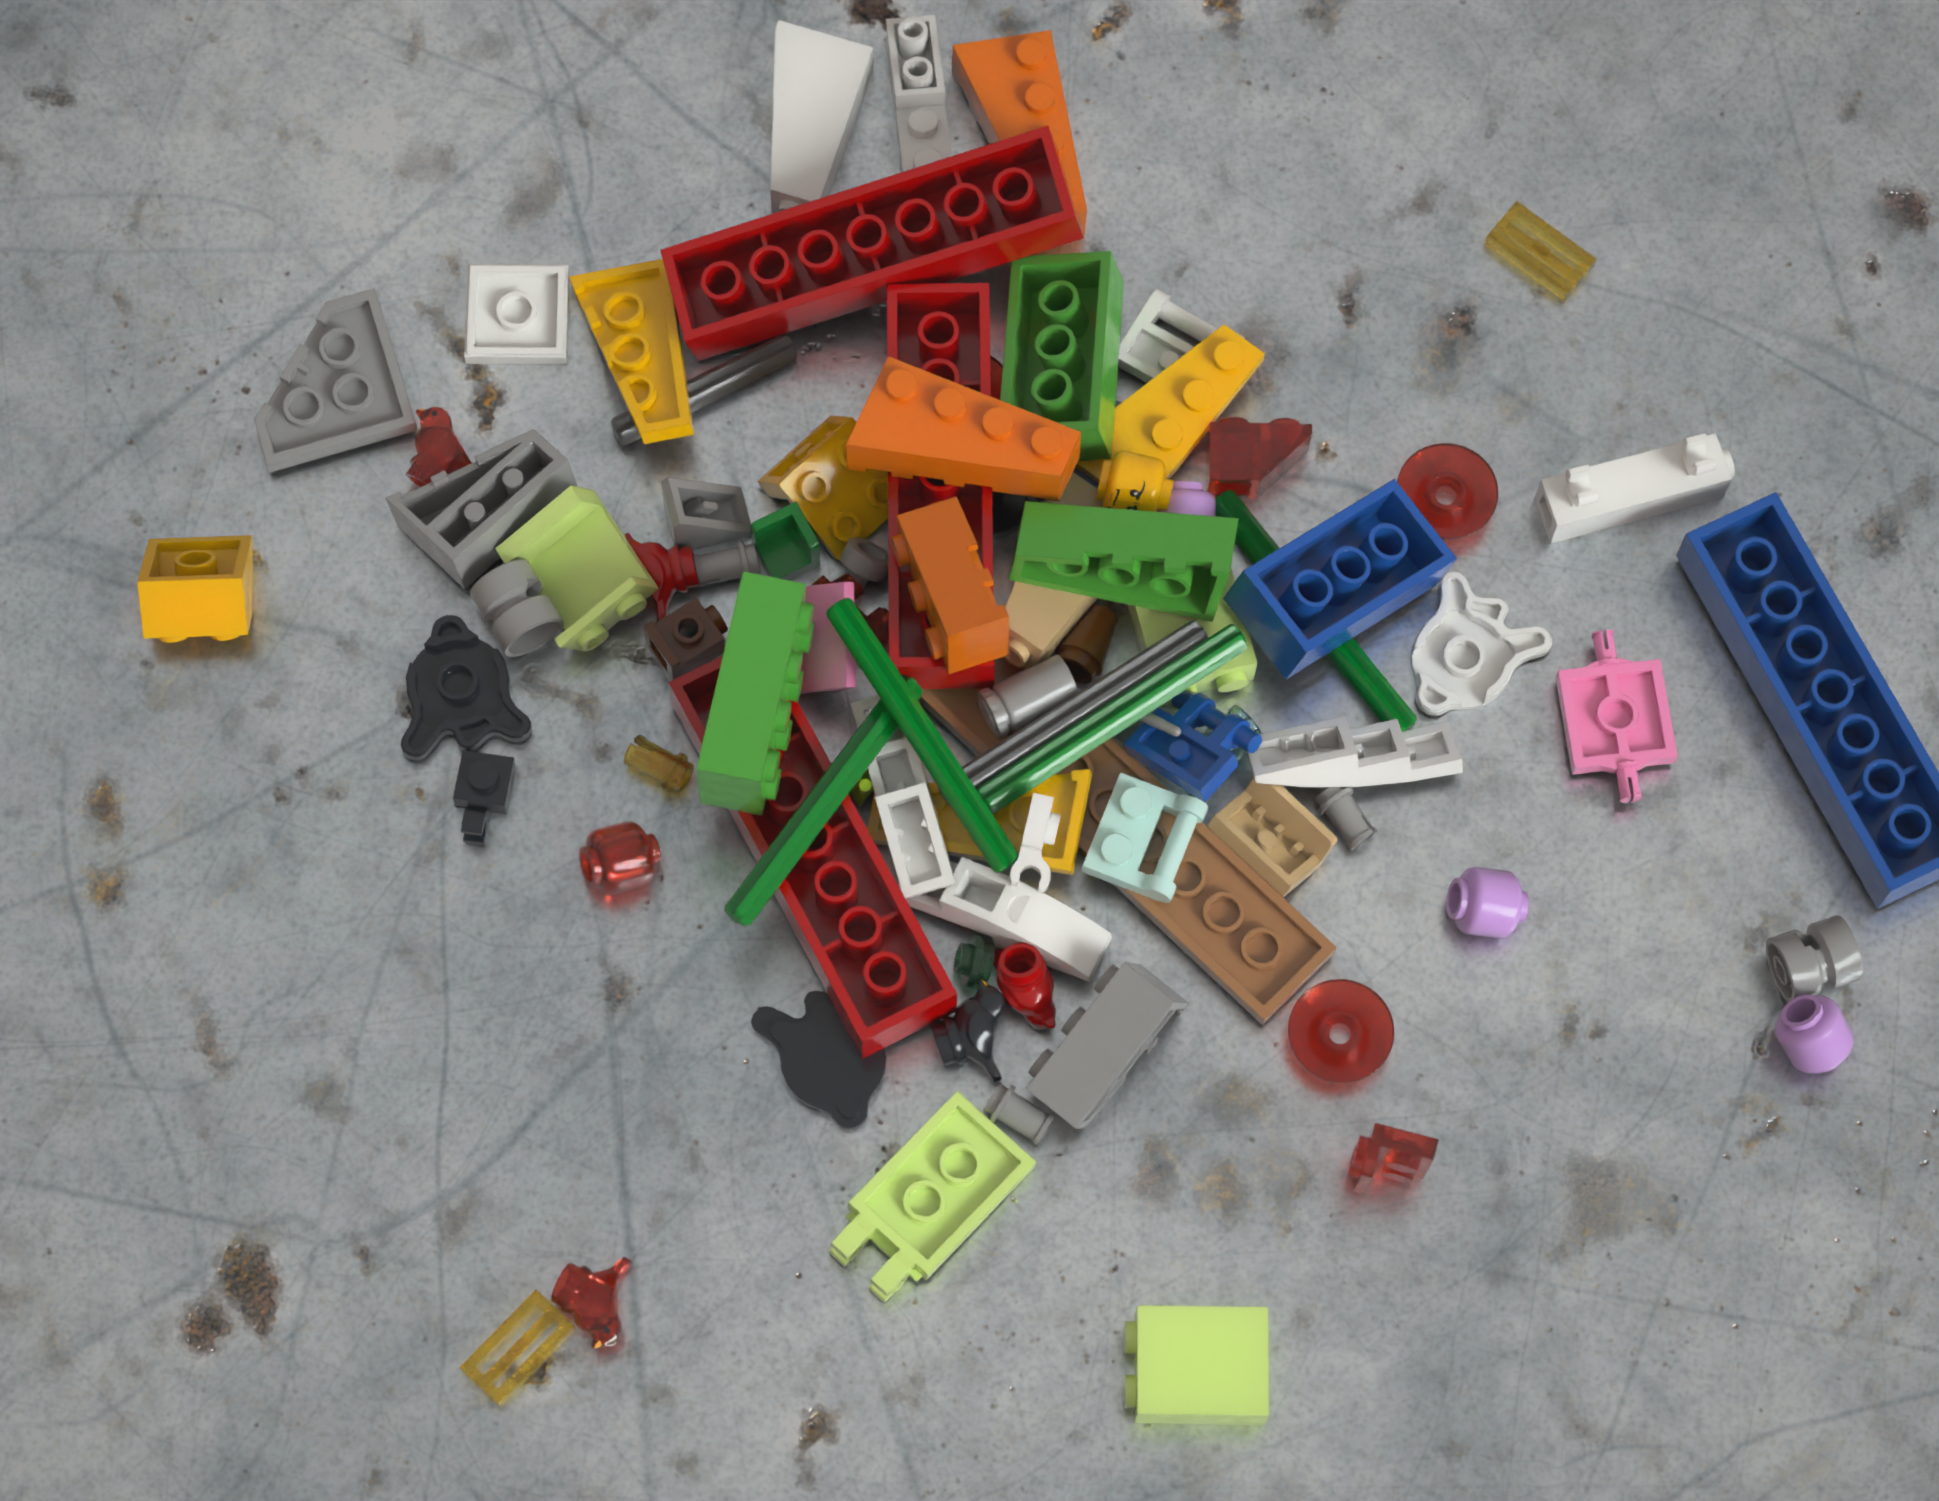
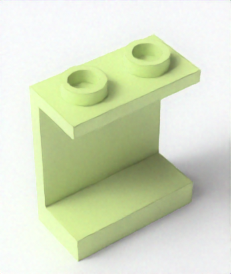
[495,485,659,651]

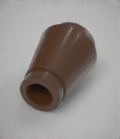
[1055,605,1118,684]

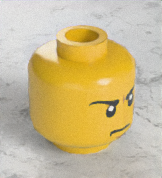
[1095,451,1174,512]

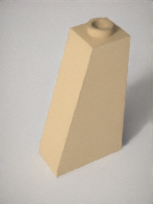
[1004,472,1103,669]

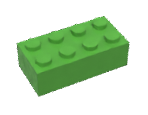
[1000,251,1124,461]
[696,571,815,816]

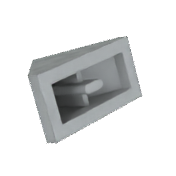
[661,477,751,550]

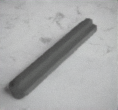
[611,334,797,445]

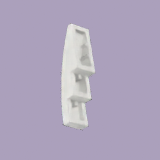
[850,695,955,899]
[1246,716,1463,787]

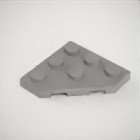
[254,288,418,473]

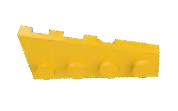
[568,259,694,444]
[1076,324,1265,484]
[867,769,1092,875]

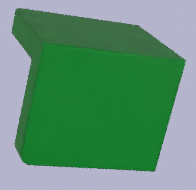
[750,502,821,581]

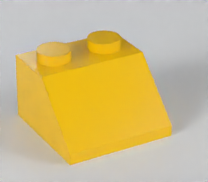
[137,535,253,643]

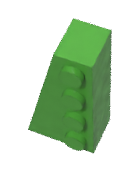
[1009,501,1239,622]

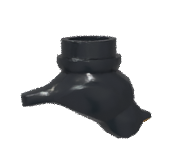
[931,980,1005,1083]

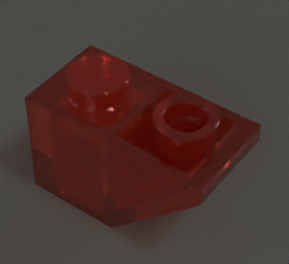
[1206,417,1312,499]

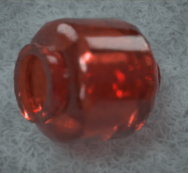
[579,821,661,896]

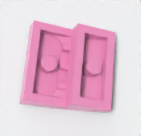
[800,582,856,695]

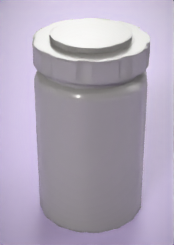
[977,655,1078,739]

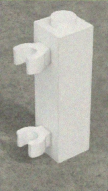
[1534,433,1735,544]

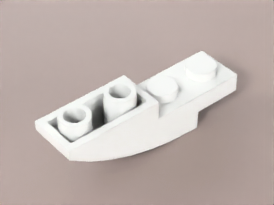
[886,15,952,172]
[899,857,1112,982]

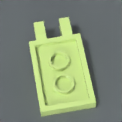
[829,1091,1036,1303]

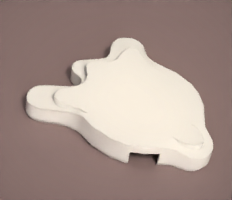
[1411,571,1552,716]

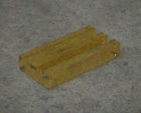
[1485,201,1597,302]
[459,1289,576,1408]

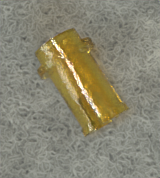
[623,735,694,792]

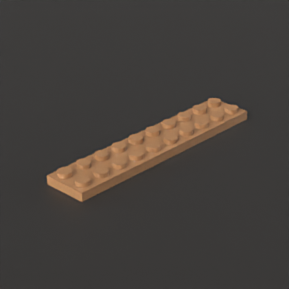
[918,657,1337,1025]

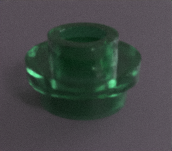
[953,934,995,988]

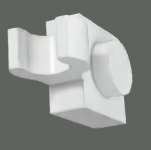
[1010,793,1061,893]

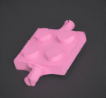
[1556,629,1678,803]

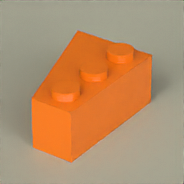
[890,496,1009,674]

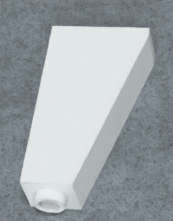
[770,20,873,212]

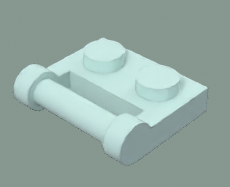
[1082,772,1208,903]

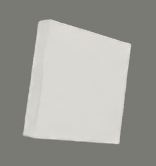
[464,264,570,365]

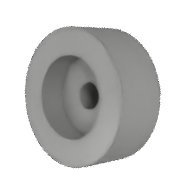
[840,537,888,591]

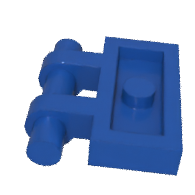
[1124,690,1262,802]

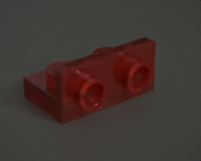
[1347,1123,1439,1195]

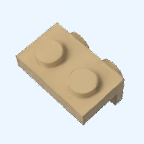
[1207,778,1337,897]

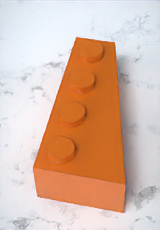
[952,30,1087,236]
[846,356,1081,501]

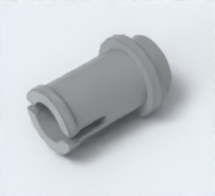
[694,541,761,587]
[1315,787,1378,851]
[983,1083,1055,1145]

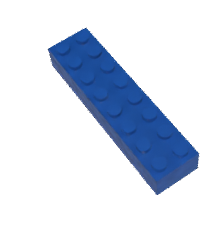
[1676,492,1939,909]

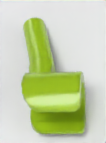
[849,769,874,807]

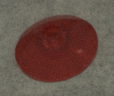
[1397,443,1498,541]
[1288,979,1394,1084]

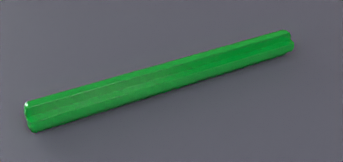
[1215,490,1417,732]
[826,597,1019,873]
[976,624,1247,813]
[724,675,923,927]

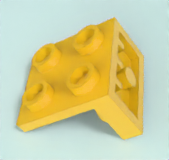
[757,415,888,560]

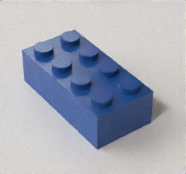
[1223,479,1457,680]

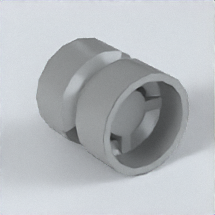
[470,559,564,657]
[1766,915,1863,1002]

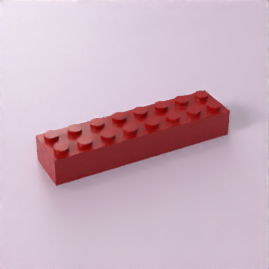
[660,125,1084,361]
[887,283,995,689]
[668,656,957,1059]

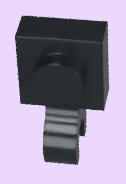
[453,750,515,845]

